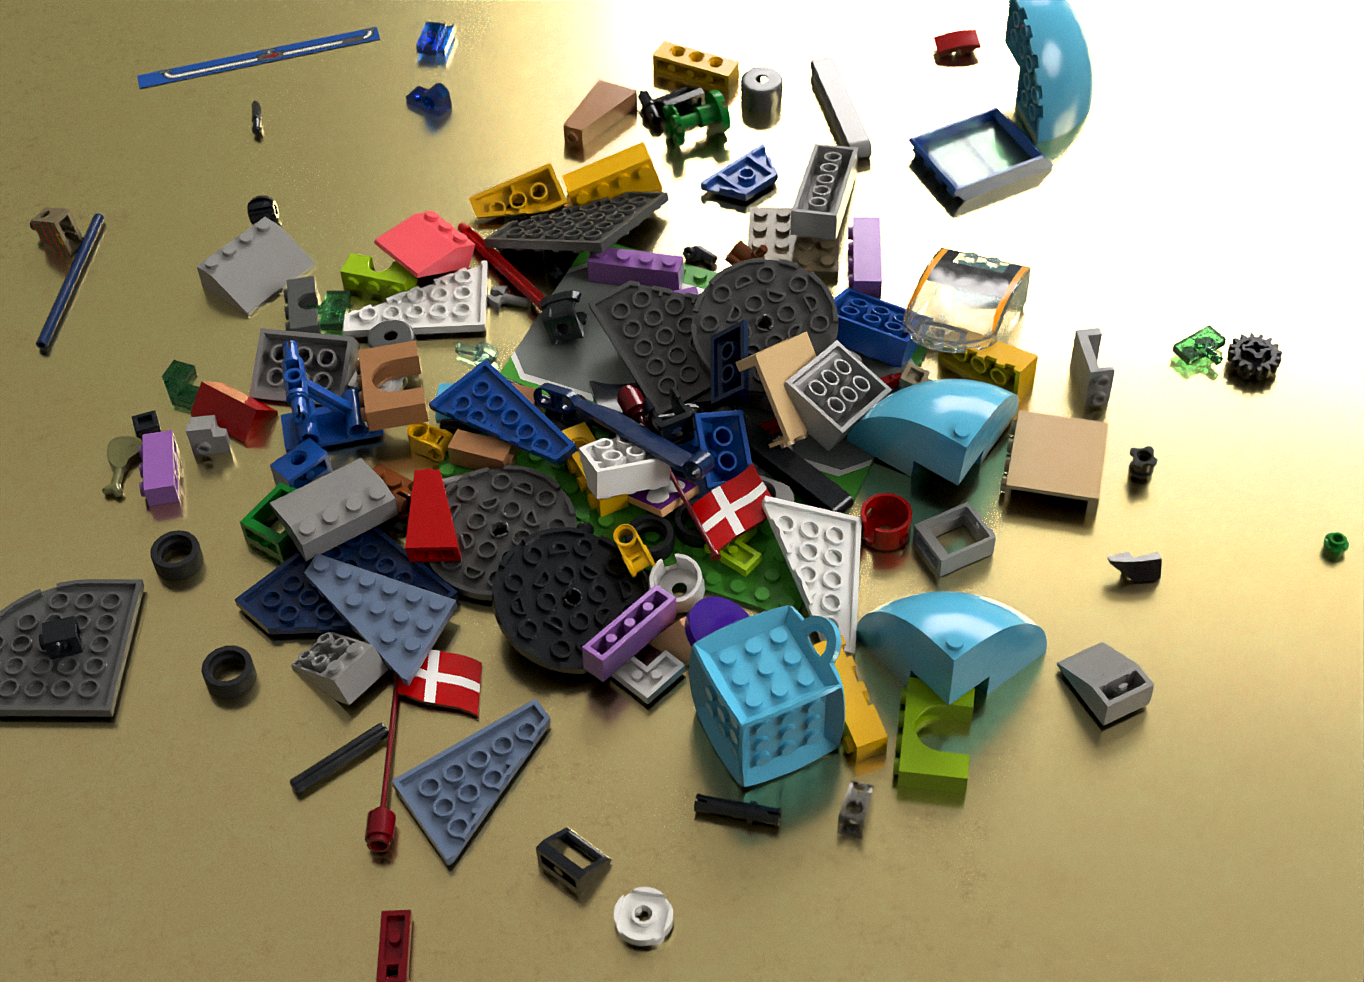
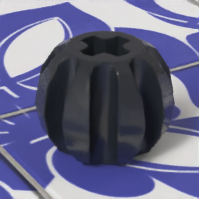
[247,195,279,225]

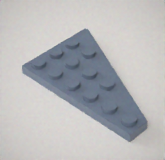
[304,554,457,686]
[391,698,551,866]

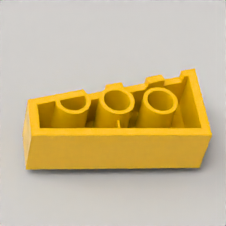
[562,141,663,207]
[938,326,1038,402]
[813,635,888,762]

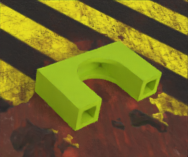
[893,677,975,794]

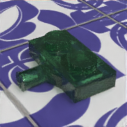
[306,291,351,331]
[1172,325,1226,366]

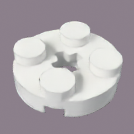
[614,887,673,946]

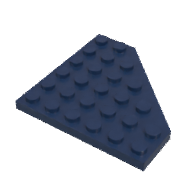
[235,526,459,634]

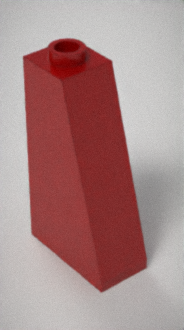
[405,468,462,562]

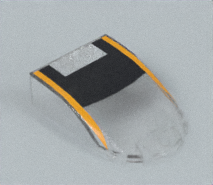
[902,247,1031,353]

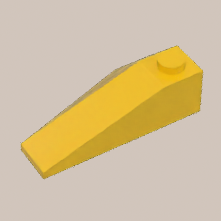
[469,162,568,219]

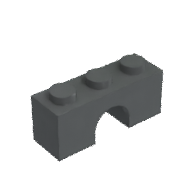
[283,276,321,334]

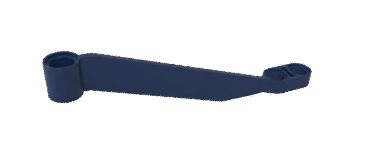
[533,383,715,482]

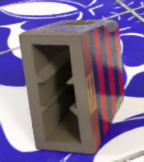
[30,207,83,256]

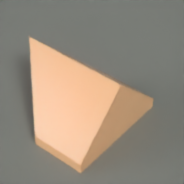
[648,617,692,666]

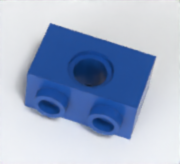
[270,438,332,489]

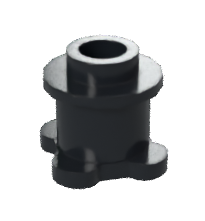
[1128,446,1158,479]

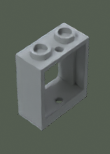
[913,502,996,577]

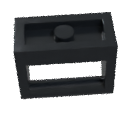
[653,85,705,122]
[536,827,612,894]

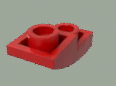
[933,29,981,58]

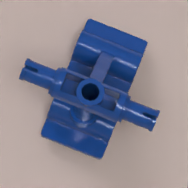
[281,340,384,453]

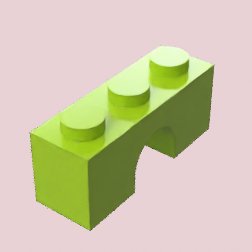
[340,253,418,297]

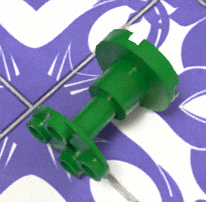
[662,89,731,147]

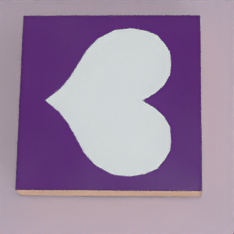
[628,476,700,517]

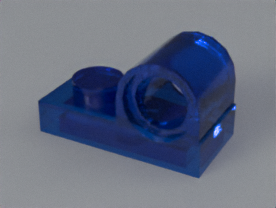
[405,83,452,118]

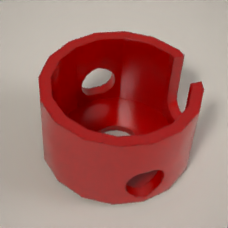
[860,493,913,551]

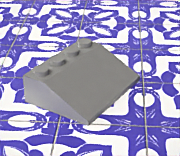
[197,217,316,316]
[249,328,360,406]
[784,340,892,451]
[270,458,398,561]

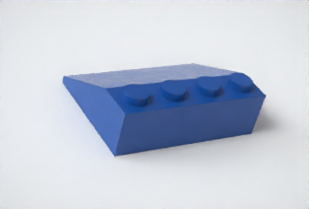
[833,288,933,368]

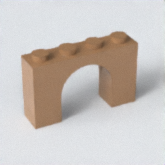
[355,340,429,432]
[447,383,544,470]

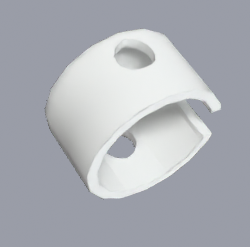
[649,554,705,614]

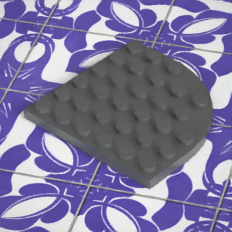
[0,579,145,717]

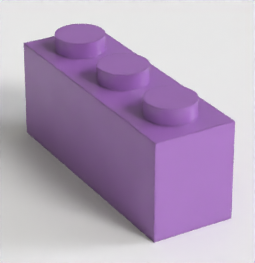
[139,430,180,506]

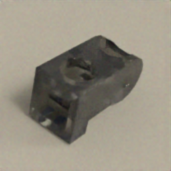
[837,780,874,839]

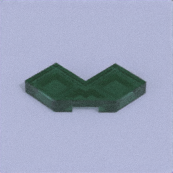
[162,360,199,410]

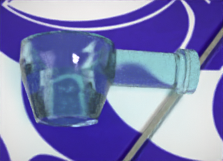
[455,342,499,366]

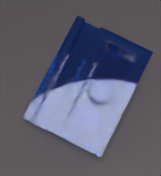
[416,21,456,56]

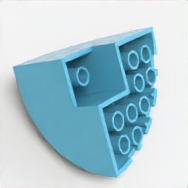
[1005,0,1095,143]
[847,379,1019,485]
[856,591,1047,706]

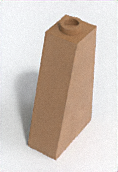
[563,79,638,147]

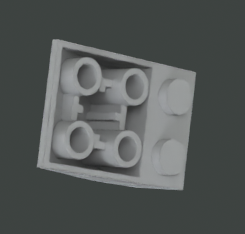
[291,632,388,705]
[1057,641,1154,726]

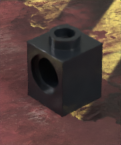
[39,616,83,660]

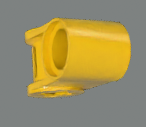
[407,422,454,462]
[613,524,656,578]

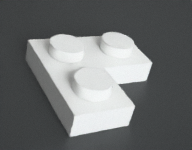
[611,650,686,704]

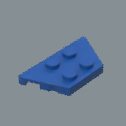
[700,143,778,201]

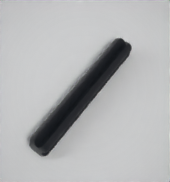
[289,723,388,794]

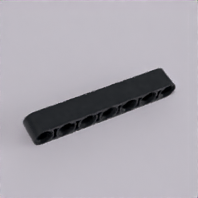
[714,402,854,514]

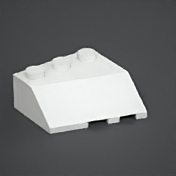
[579,423,670,499]

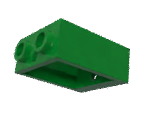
[240,482,297,559]

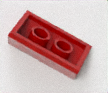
[190,381,278,445]

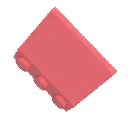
[374,211,475,278]

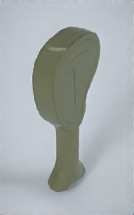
[102,436,143,497]

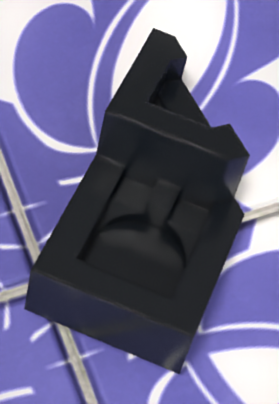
[1107,551,1162,582]

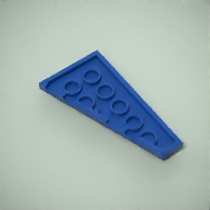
[428,359,578,466]

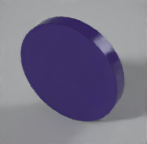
[685,597,749,647]

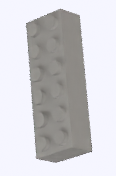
[790,143,858,240]

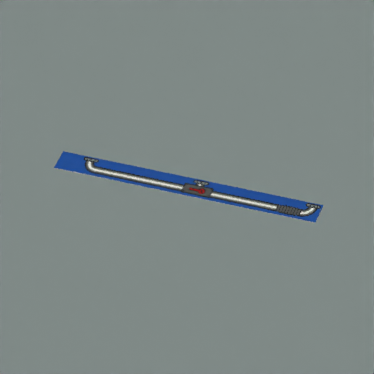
[137,27,380,88]

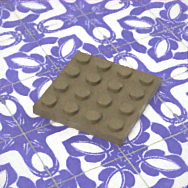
[748,207,840,278]

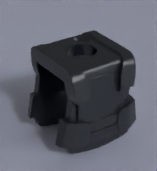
[540,290,588,345]
[643,387,695,446]

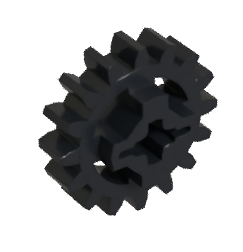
[1227,333,1282,379]

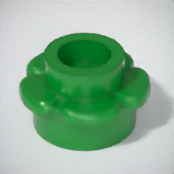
[1323,532,1350,556]

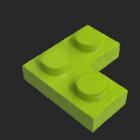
[705,526,762,577]

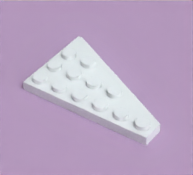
[343,261,488,337]
[762,496,862,657]

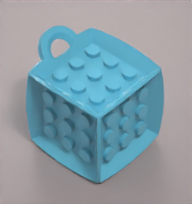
[689,605,846,787]

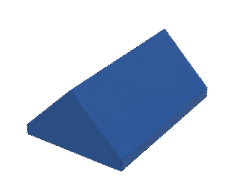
[693,410,752,490]

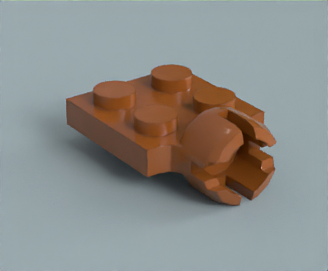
[372,463,413,521]

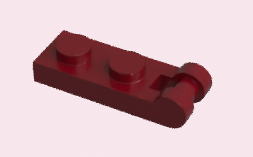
[376,910,413,982]

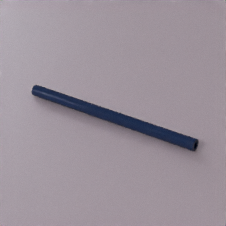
[36,213,105,349]

